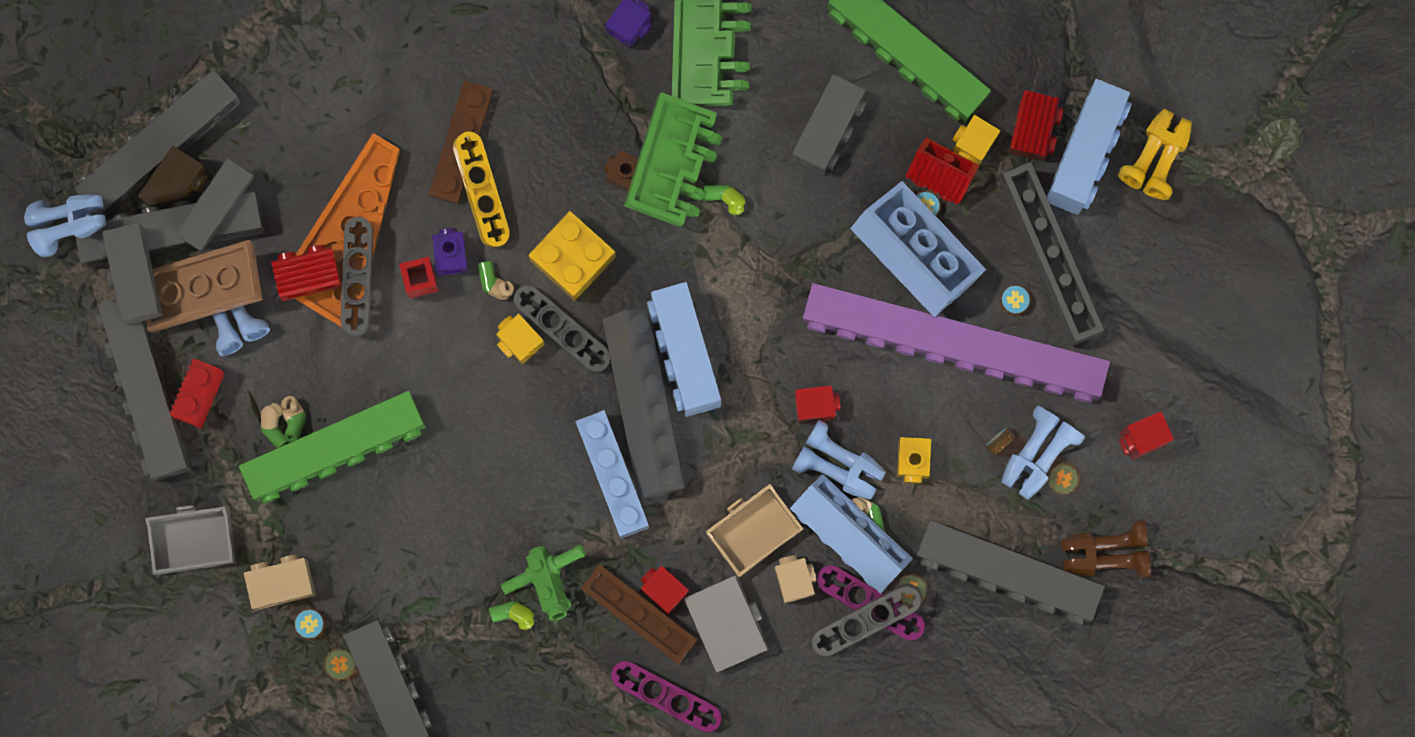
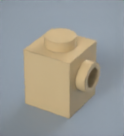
[774,555,817,604]

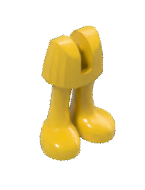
[1118,109,1192,200]

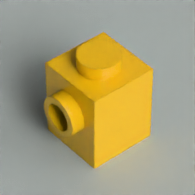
[952,115,1000,165]
[496,314,545,365]
[897,437,931,484]

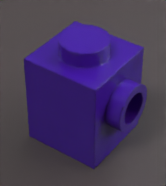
[605,0,652,49]
[432,228,469,276]

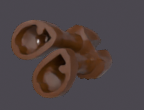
[1061,520,1151,578]

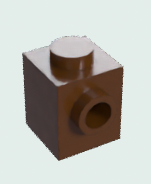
[603,150,638,193]

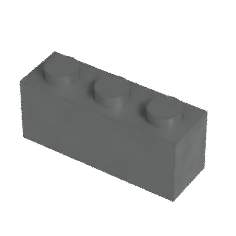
[791,74,868,176]
[99,223,163,325]

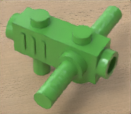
[501,544,586,620]

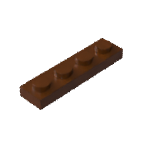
[429,80,494,205]
[580,564,697,665]

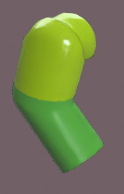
[704,185,746,215]
[489,601,534,630]

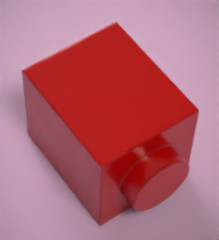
[399,256,439,299]
[794,385,840,424]
[640,565,689,615]

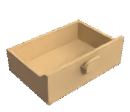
[706,484,803,578]

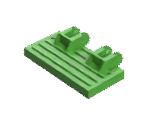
[672,0,751,106]
[624,92,722,227]

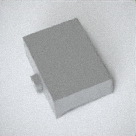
[145,505,236,575]
[684,576,770,672]

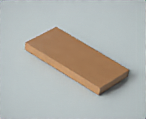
[146,240,263,333]

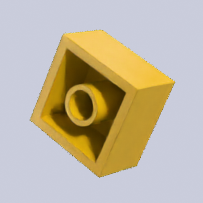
[528,211,616,301]

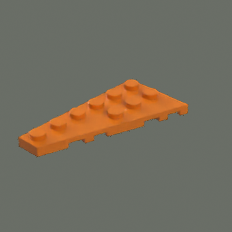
[275,133,400,330]

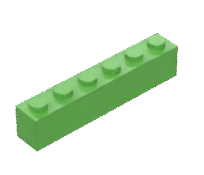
[827,0,991,124]
[239,391,426,504]

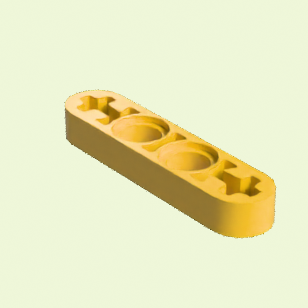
[453,132,510,248]

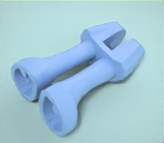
[24,194,107,257]
[212,306,270,356]
[1001,406,1085,500]
[792,419,886,499]

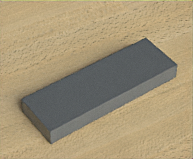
[175,158,254,252]

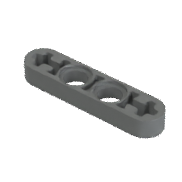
[341,217,374,337]
[514,285,611,374]
[812,584,922,656]

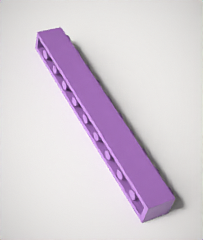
[802,283,1110,403]

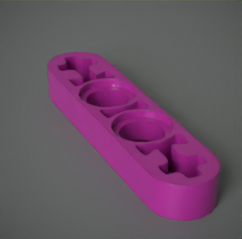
[816,565,925,641]
[611,661,721,733]

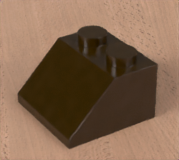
[138,145,213,209]

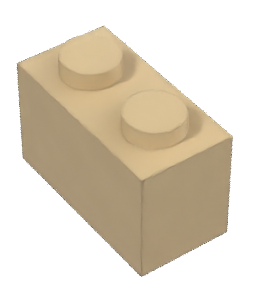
[244,554,316,611]

